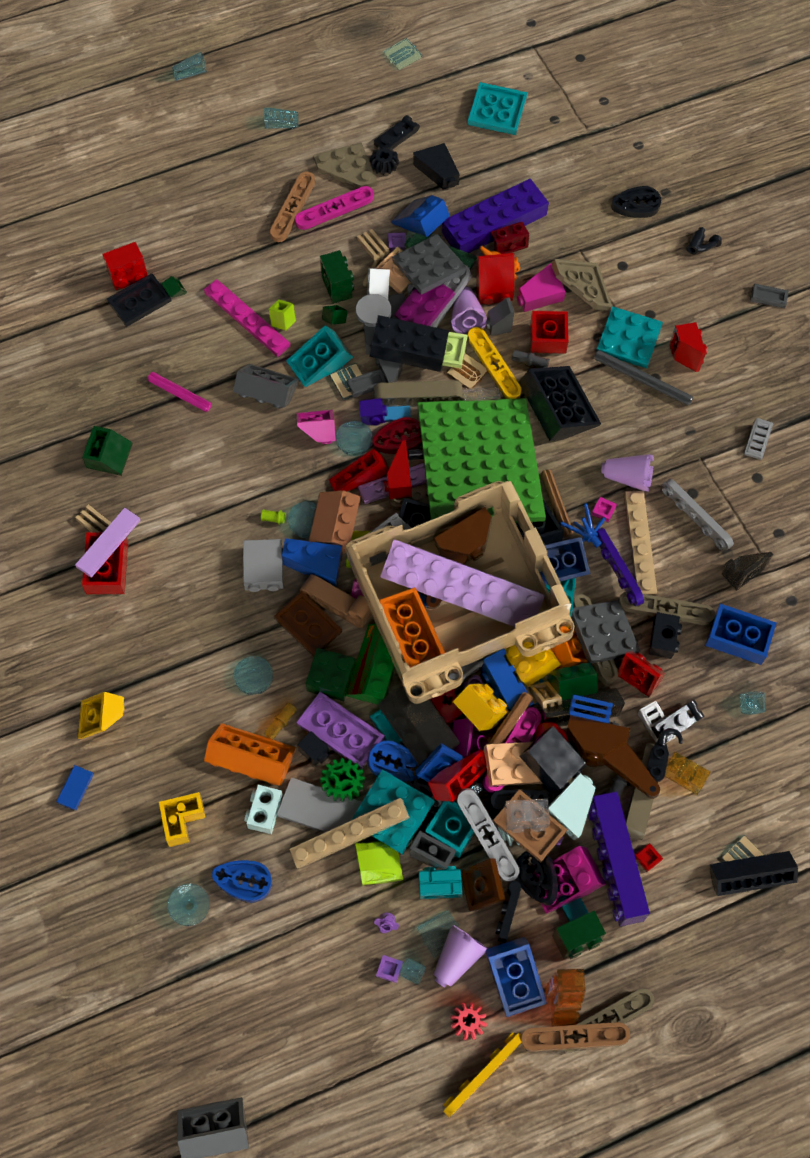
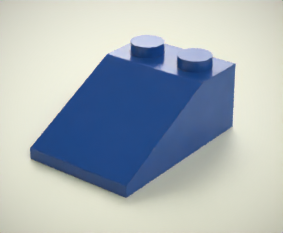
[391,195,450,237]
[486,937,547,1017]

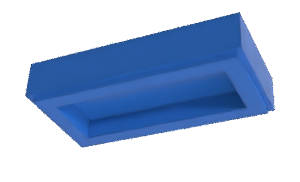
[56,765,94,811]

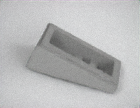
[744,418,773,460]

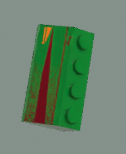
[346,624,395,707]

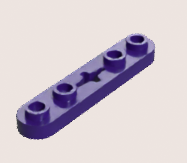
[597,527,644,606]

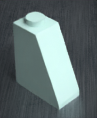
[545,773,595,840]

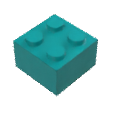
[425,801,475,858]

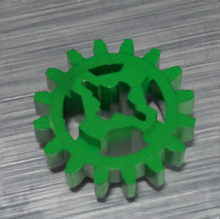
[321,758,365,802]

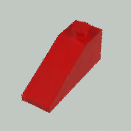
[384,440,412,499]
[329,448,389,492]
[428,750,487,802]

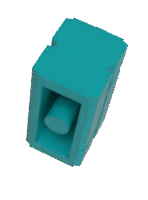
[419,866,462,899]

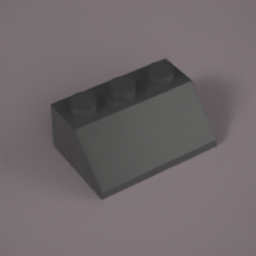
[233,364,299,408]
[177,1097,249,1158]

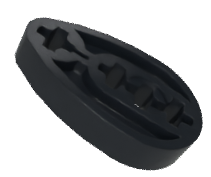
[611,186,661,218]
[516,851,558,906]

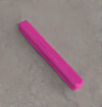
[148,372,212,412]

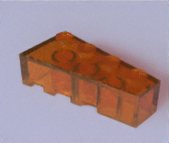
[545,969,586,1027]

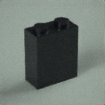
[519,726,585,793]

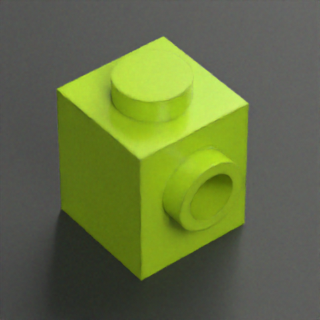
[269,299,296,331]

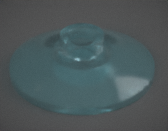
[167,884,210,926]

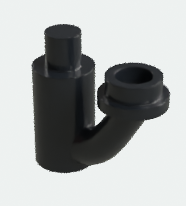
[686,227,722,254]

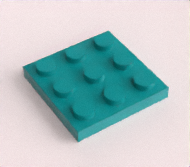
[467,82,528,135]
[596,306,663,369]
[351,769,435,855]

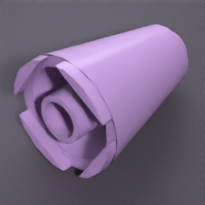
[451,286,487,334]
[601,454,654,492]
[433,925,488,987]

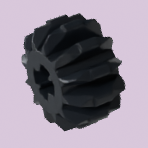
[370,145,399,176]

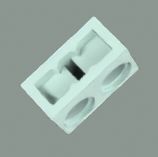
[244,785,283,834]

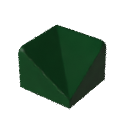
[161,276,187,297]
[322,305,347,325]

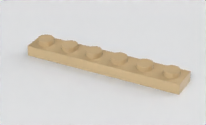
[624,491,657,596]
[290,798,410,868]

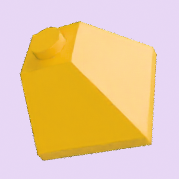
[78,692,124,739]

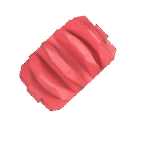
[450,1002,487,1040]

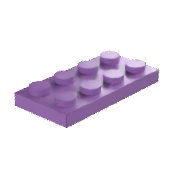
[296,692,385,769]

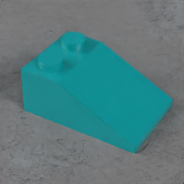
[286,325,353,387]

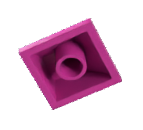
[296,410,336,444]

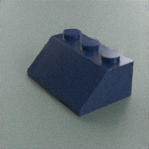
[539,537,591,585]

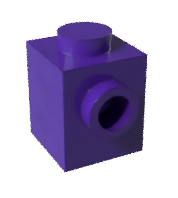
[360,398,388,426]

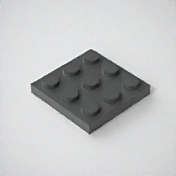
[392,234,466,295]
[571,600,640,663]

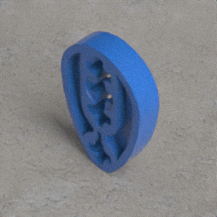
[367,741,422,782]
[212,860,272,903]

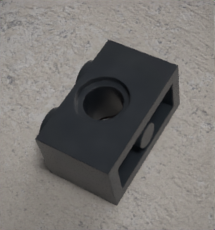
[649,612,682,659]

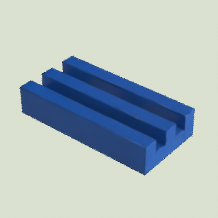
[568,695,613,723]

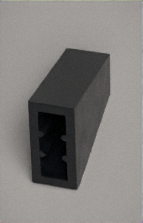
[413,143,460,189]

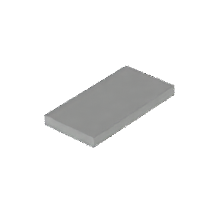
[277,777,362,833]

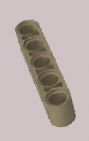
[373,380,463,407]
[625,742,655,841]

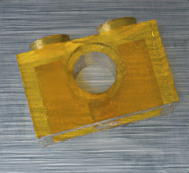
[665,752,711,795]

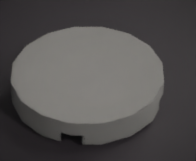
[356,294,391,327]

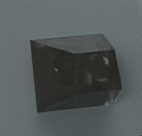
[722,552,774,591]

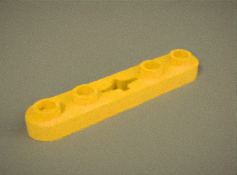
[468,327,522,399]
[443,1032,522,1118]

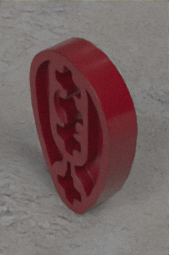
[372,417,422,454]

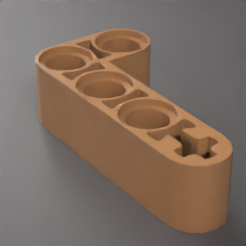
[300,574,372,628]

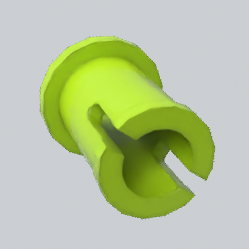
[261,509,286,525]

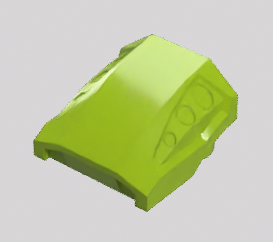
[355,841,403,886]

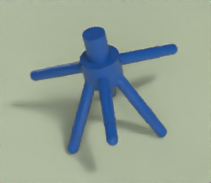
[560,503,605,548]

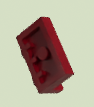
[491,222,529,254]

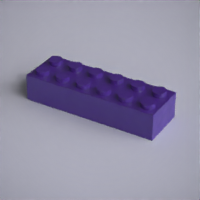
[441,178,549,258]
[587,792,650,927]

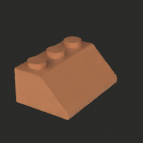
[308,491,361,555]

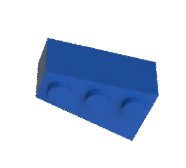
[282,538,342,588]
[480,648,534,717]

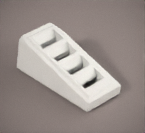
[638,701,676,743]

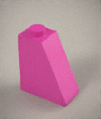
[517,264,566,312]

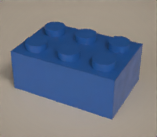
[705,604,777,665]

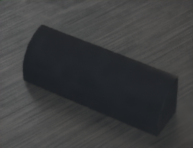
[710,851,798,896]

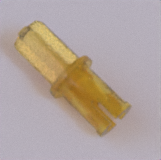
[264,703,297,740]

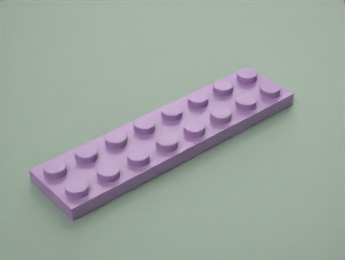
[380,539,545,627]

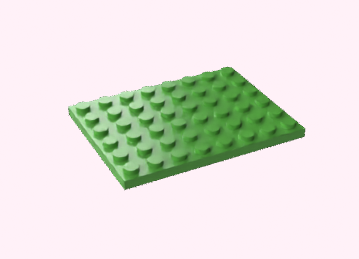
[418,398,546,523]

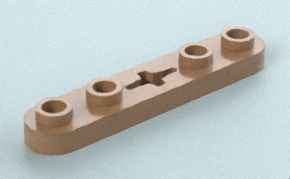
[270,172,315,242]
[521,1022,630,1052]

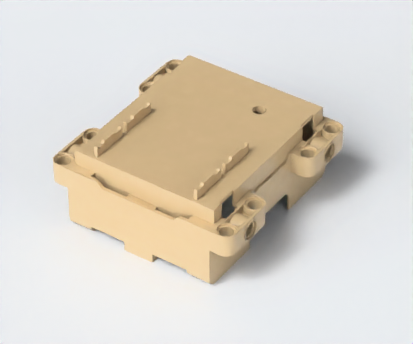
[345,481,574,704]

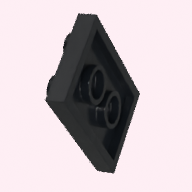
[107,273,172,327]

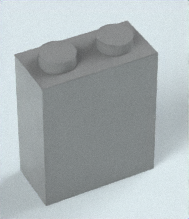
[243,539,283,592]

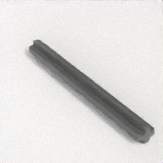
[594,350,693,405]

